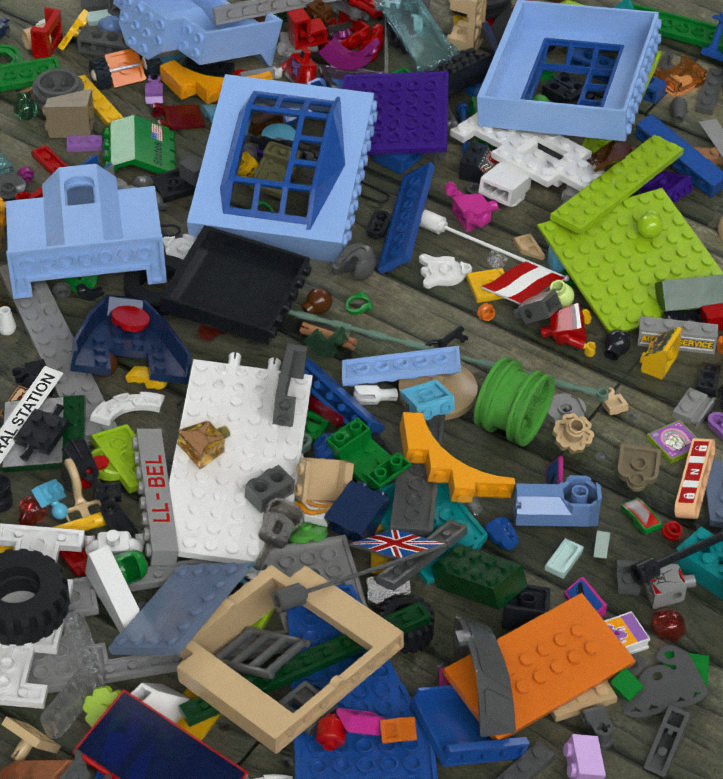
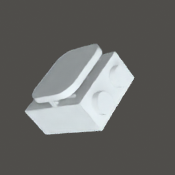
[478,161,532,207]

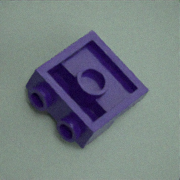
[641,171,693,203]

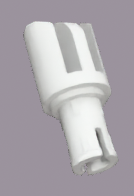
[353,385,398,405]

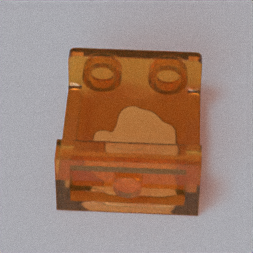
[653,55,707,98]

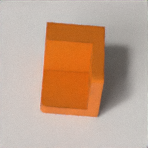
[380,717,417,744]

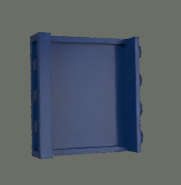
[410,685,530,767]

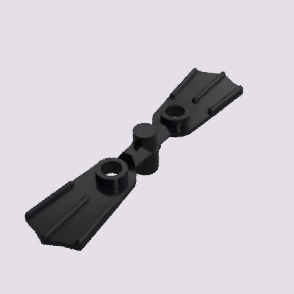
[62,439,138,538]

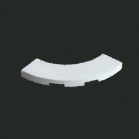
[90,392,165,426]

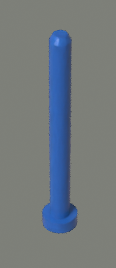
[457,103,469,156]

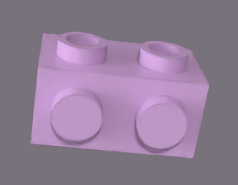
[563,734,606,779]

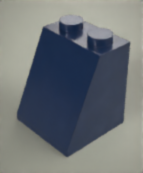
[324,480,391,542]

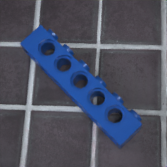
[571,48,667,104]

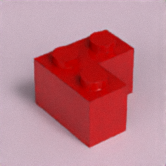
[287,8,327,50]

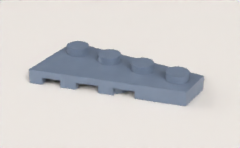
[705,459,723,528]

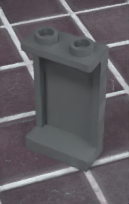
[272,343,308,427]

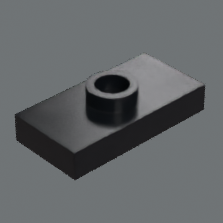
[661,310,703,323]

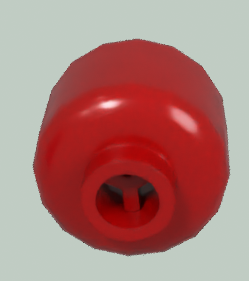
[315,714,347,751]

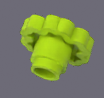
[83,686,130,734]

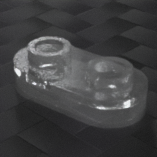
[487,250,508,269]

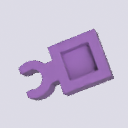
[145,76,163,97]

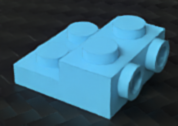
[400,379,455,420]

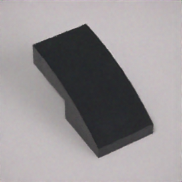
[696,362,721,396]

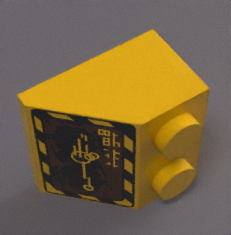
[640,327,683,380]

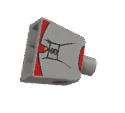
[644,564,696,609]

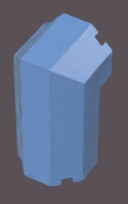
[513,475,602,527]

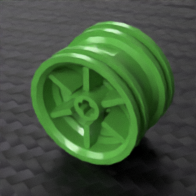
[474,356,555,447]

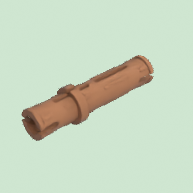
[300,322,357,351]

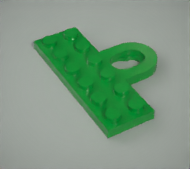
[0,44,61,92]

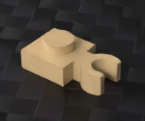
[602,387,628,415]

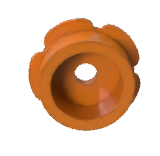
[477,303,495,321]

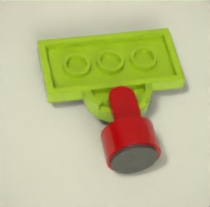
[61,424,139,493]

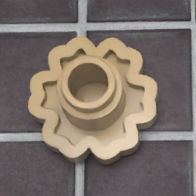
[552,413,594,454]

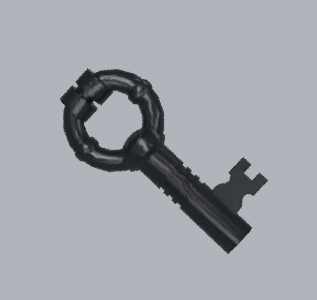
[426,325,468,348]

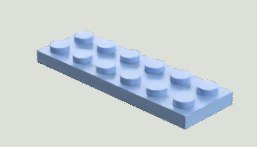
[342,346,462,387]

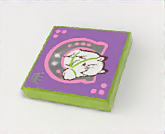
[647,420,697,464]

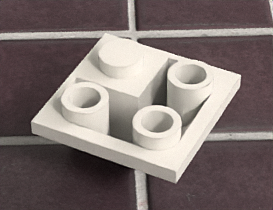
[130,683,192,733]

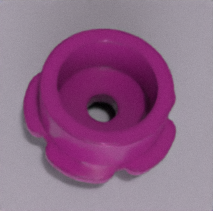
[17,167,34,183]

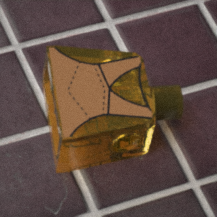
[177,421,230,469]

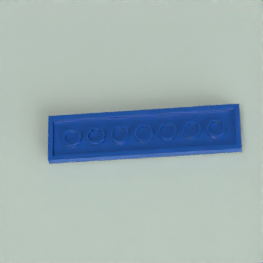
[377,161,435,274]

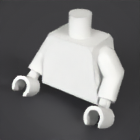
[83,530,147,556]

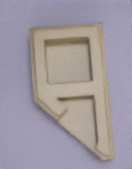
[513,233,545,260]

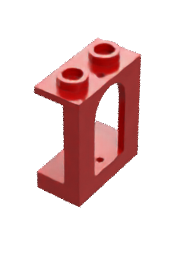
[30,7,63,59]

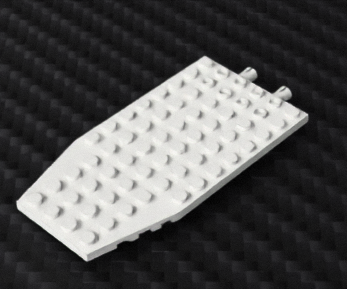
[169,352,313,568]

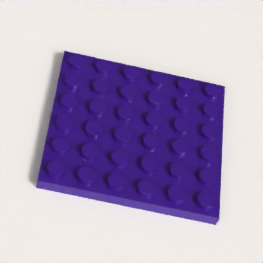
[343,71,449,155]

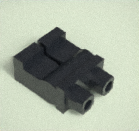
[542,72,594,105]

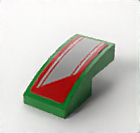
[621,498,663,534]

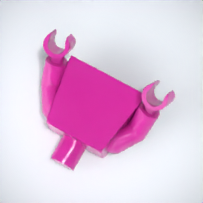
[444,182,498,232]

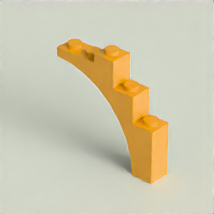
[160,60,273,104]
[399,412,515,503]

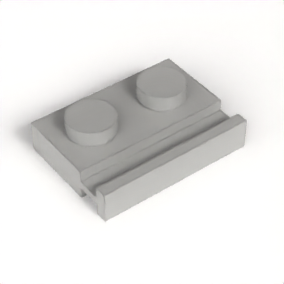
[672,388,716,428]

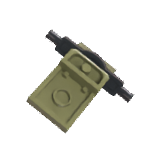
[249,135,318,198]

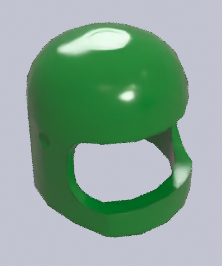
[114,549,148,585]

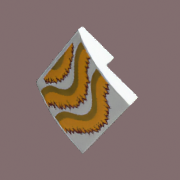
[288,500,333,527]

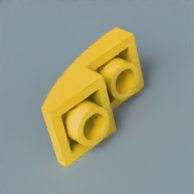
[125,366,168,390]

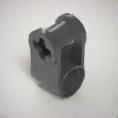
[580,704,614,750]

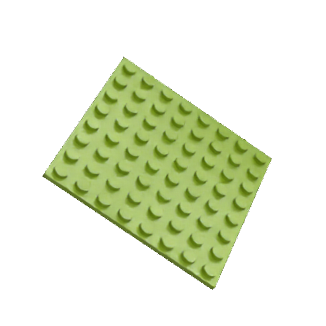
[537,188,723,333]

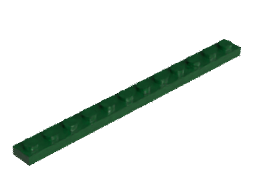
[179,602,431,727]

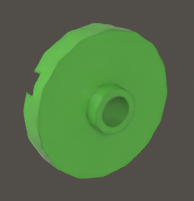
[286,521,328,544]

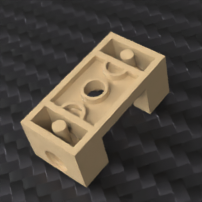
[446,0,487,54]

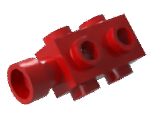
[357,24,385,63]

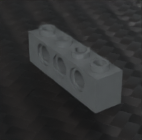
[77,27,130,57]

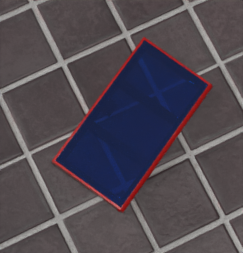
[72,689,249,779]

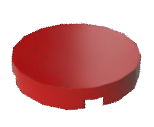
[111,305,150,332]

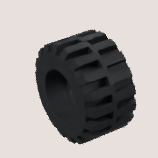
[380,595,435,654]

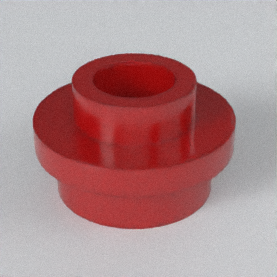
[662,521,682,541]

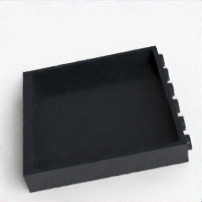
[160,225,312,345]

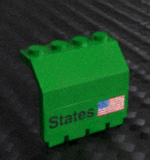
[101,115,176,174]

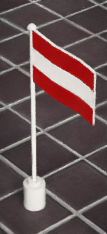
[419,209,570,305]

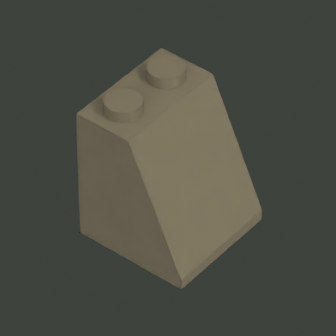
[42,89,95,138]

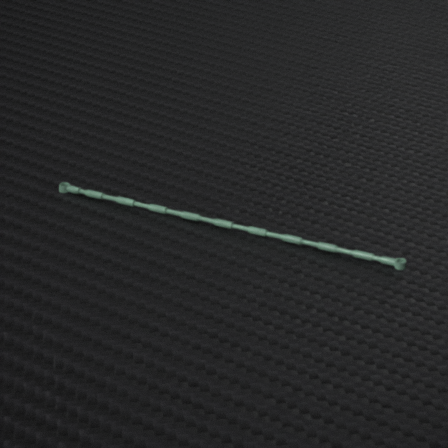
[286,310,609,402]

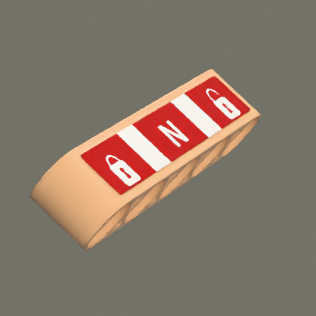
[675,438,715,519]

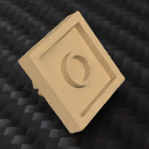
[1,716,61,761]

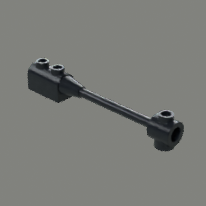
[630,530,723,585]

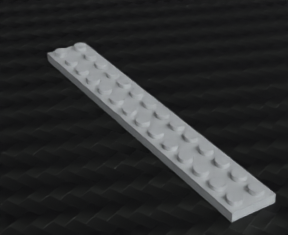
[0,264,118,446]

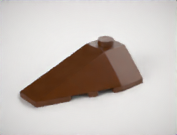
[589,140,633,172]

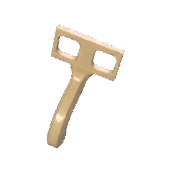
[64,458,101,522]

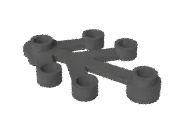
[326,0,370,21]

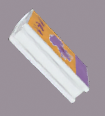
[604,611,650,654]

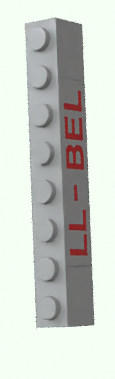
[132,428,179,566]

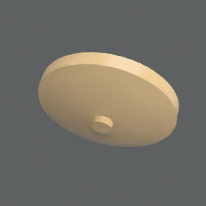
[398,365,478,420]

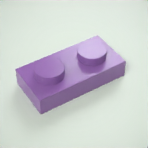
[67,135,102,152]

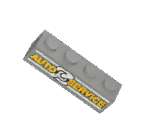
[637,316,718,354]

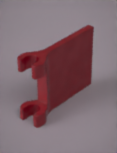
[152,103,205,130]

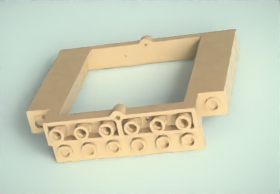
[177,565,404,754]

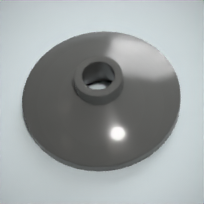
[0,174,26,199]

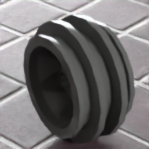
[32,68,84,110]

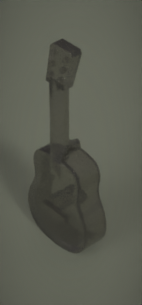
[244,498,304,582]

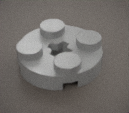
[546,393,586,426]

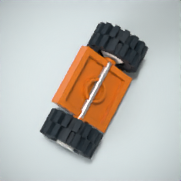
[88,48,161,90]

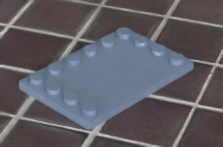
[108,563,249,655]

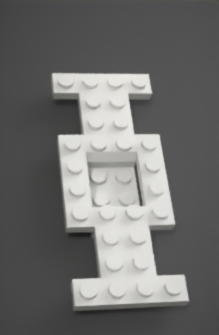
[450,112,605,191]
[0,523,85,709]

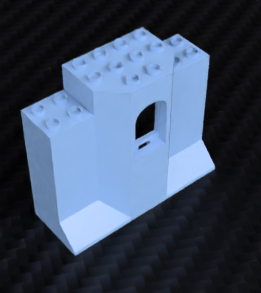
[113,0,283,67]
[6,164,167,299]

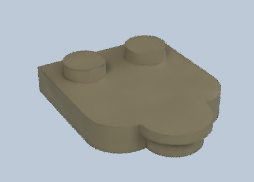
[617,443,662,492]

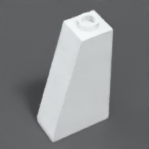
[85,545,140,634]

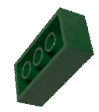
[431,544,528,610]

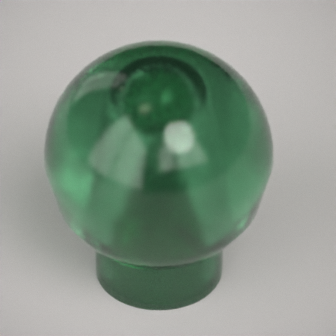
[14,92,38,121]

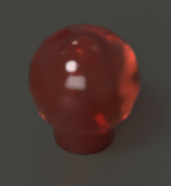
[18,494,48,526]

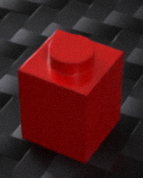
[700,303,723,331]

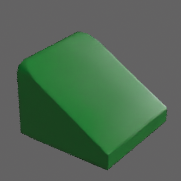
[611,668,644,702]

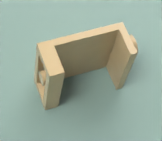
[294,457,354,503]

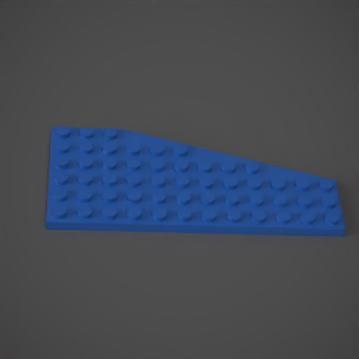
[287,585,438,779]

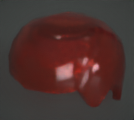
[651,608,686,641]

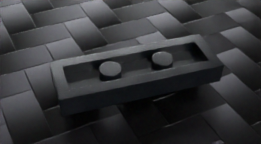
[182,57,235,77]

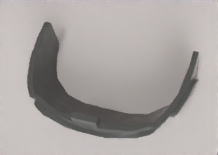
[453,615,516,737]

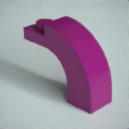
[318,38,380,70]

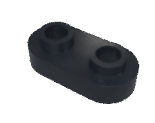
[367,210,391,240]

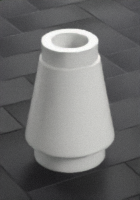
[0,306,17,335]

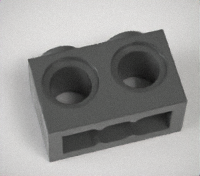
[245,464,295,513]

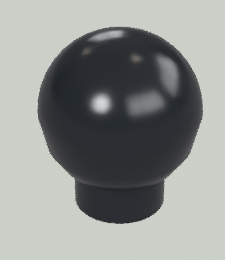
[604,329,631,361]

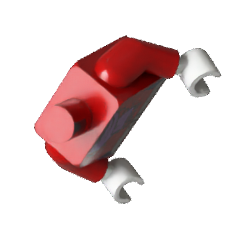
[274,48,317,85]

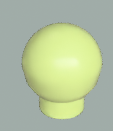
[550,280,574,309]

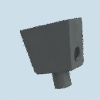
[513,288,562,324]

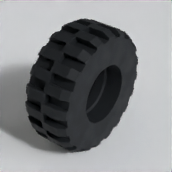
[0,549,70,646]

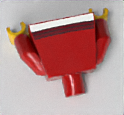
[540,303,596,357]

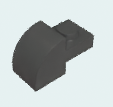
[614,559,640,595]

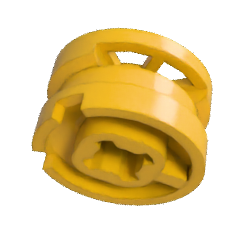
[237,151,258,178]

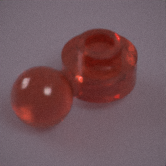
[198,324,228,341]

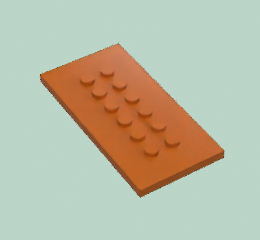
[442,593,636,740]

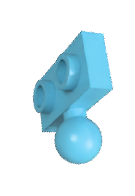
[31,479,68,520]

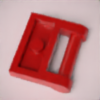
[349,0,390,19]

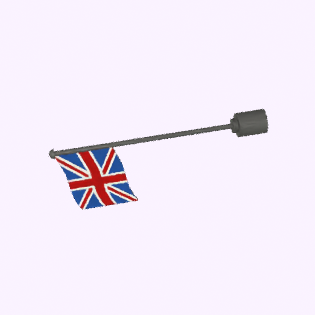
[272,530,450,612]

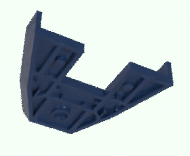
[70,295,193,384]

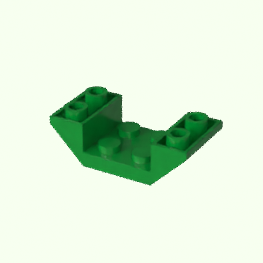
[326,417,412,490]

